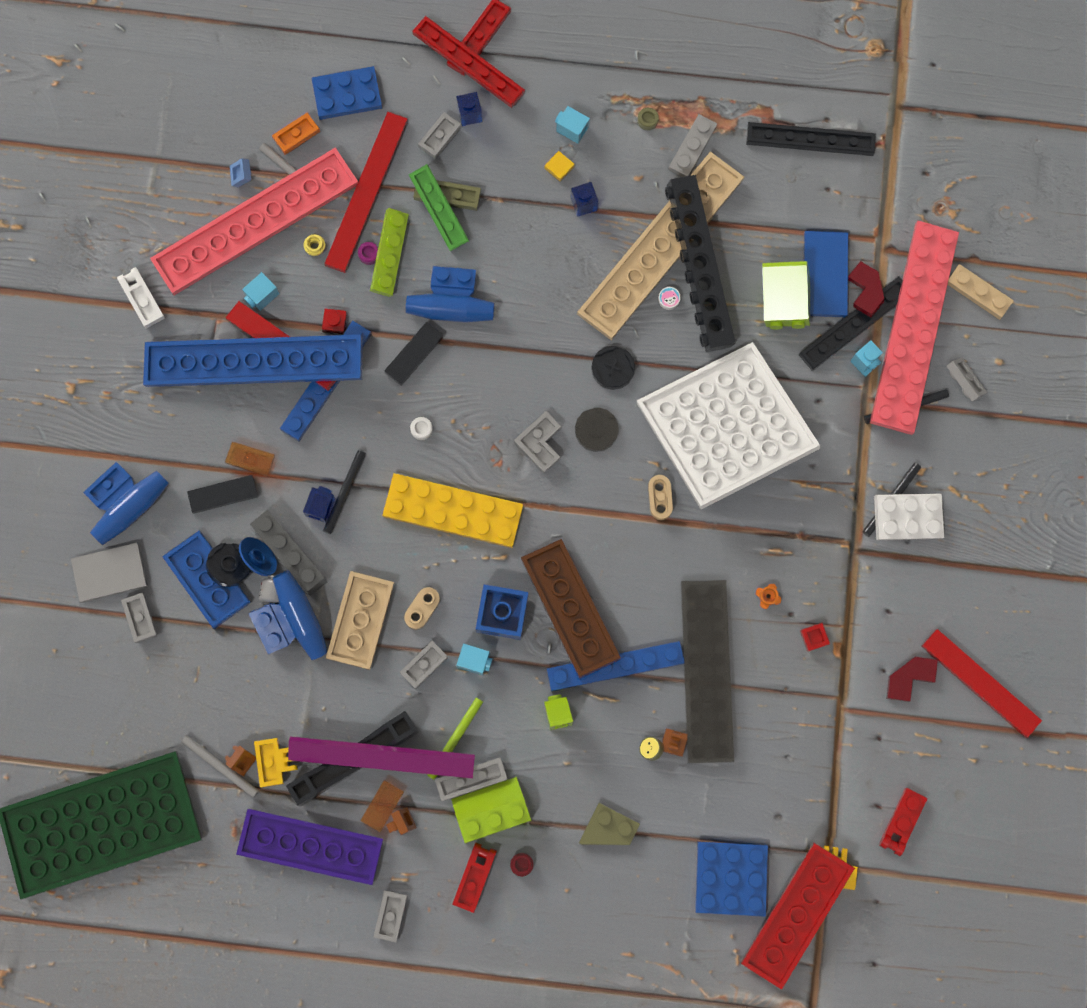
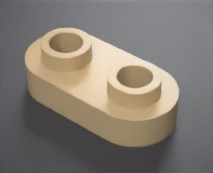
[648,475,673,520]
[404,587,440,630]

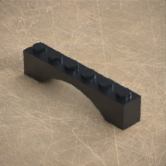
[286,711,419,807]

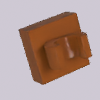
[662,728,688,757]
[225,745,256,776]
[386,807,417,835]

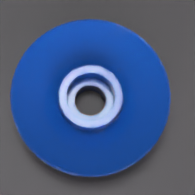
[239,537,277,576]

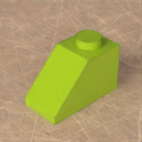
[544,694,573,730]

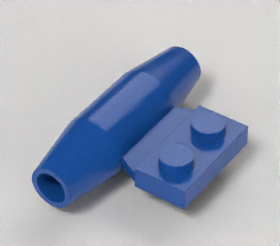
[406,266,495,323]
[83,462,169,545]
[249,570,328,660]

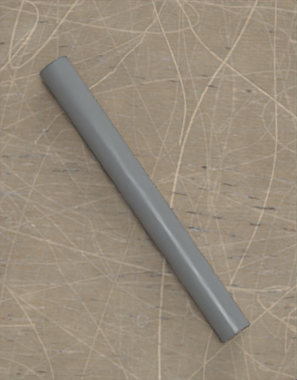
[182,735,259,798]

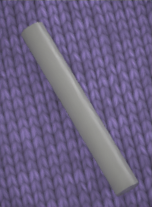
[259,143,297,175]

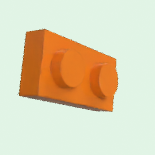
[272,112,320,155]

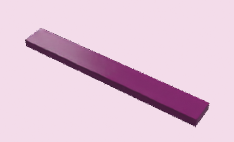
[288,736,475,779]

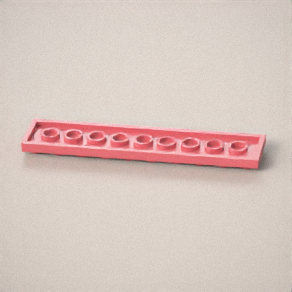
[150,147,358,296]
[870,221,959,435]

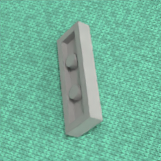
[668,114,717,177]
[435,758,508,802]

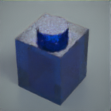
[456,92,482,126]
[570,182,598,217]
[303,486,336,523]

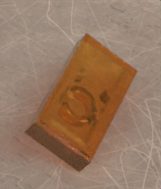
[225,442,275,477]
[360,780,404,832]

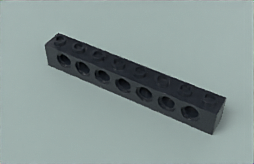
[665,175,736,352]

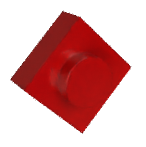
[322,309,347,334]
[800,623,830,652]

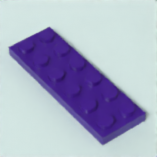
[236,809,384,885]

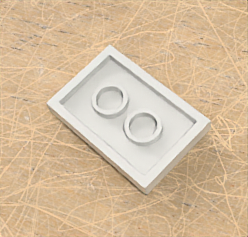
[874,494,944,540]

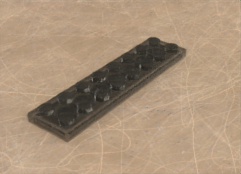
[680,580,734,764]

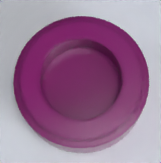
[358,242,378,265]

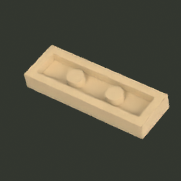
[947,264,1014,320]

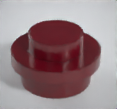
[510,853,534,877]

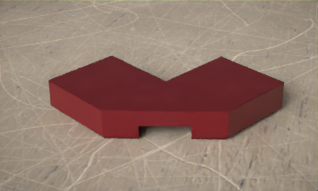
[848,261,884,318]
[886,657,938,702]

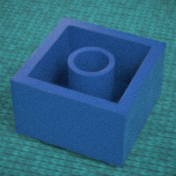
[476,584,529,640]

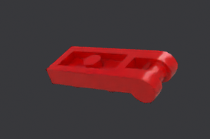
[879,788,928,856]
[452,842,497,913]

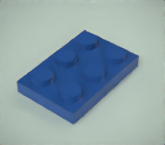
[311,66,382,120]

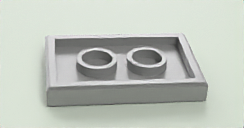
[71,543,148,603]

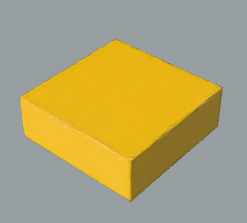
[544,151,575,182]

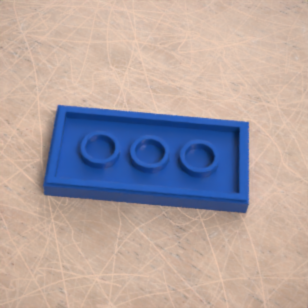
[804,231,848,318]
[162,531,251,629]

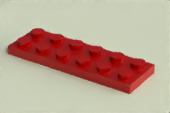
[741,843,855,990]

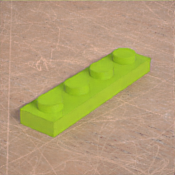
[370,208,409,297]

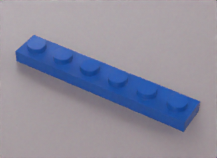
[280,321,372,441]
[547,641,684,692]

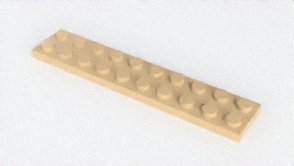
[577,152,744,340]

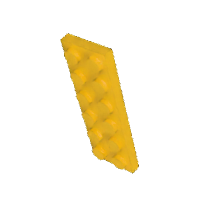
[382,473,523,548]

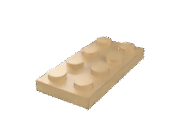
[326,571,395,670]

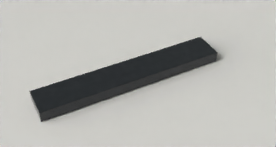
[746,122,876,156]
[799,276,903,371]

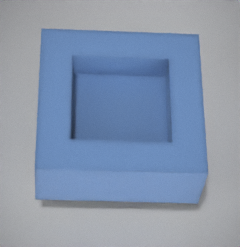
[229,158,251,188]

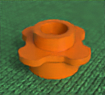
[756,584,781,609]

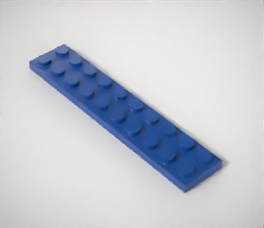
[143,335,363,387]

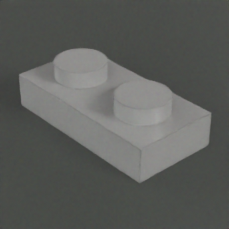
[418,112,461,159]
[947,357,987,402]
[121,592,158,643]
[400,641,448,689]
[374,890,408,942]

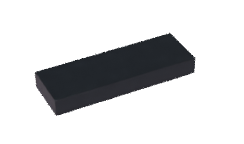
[384,322,443,386]
[187,475,258,514]

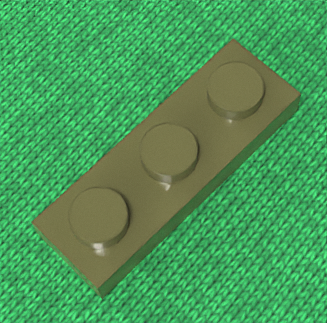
[413,180,481,211]

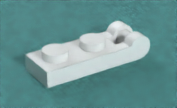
[117,267,165,328]

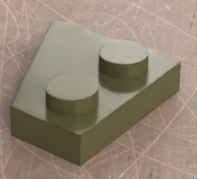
[579,803,640,845]

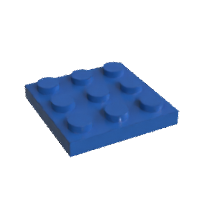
[695,842,768,917]

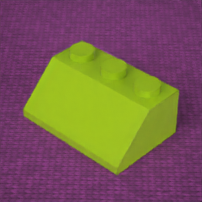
[451,777,531,844]

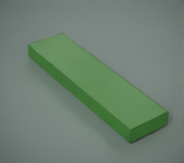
[408,164,469,251]

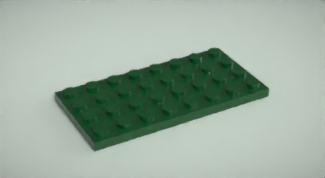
[0,751,202,900]

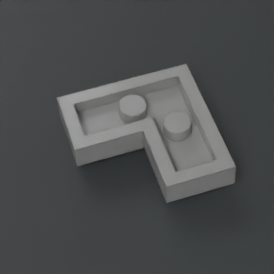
[514,411,561,474]

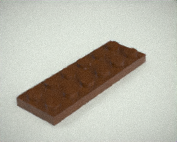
[521,539,621,679]

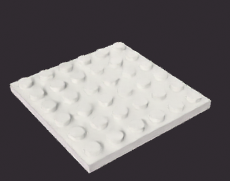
[637,342,820,509]

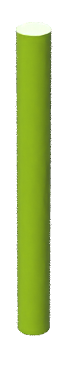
[427,698,483,780]

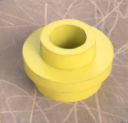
[304,234,326,256]

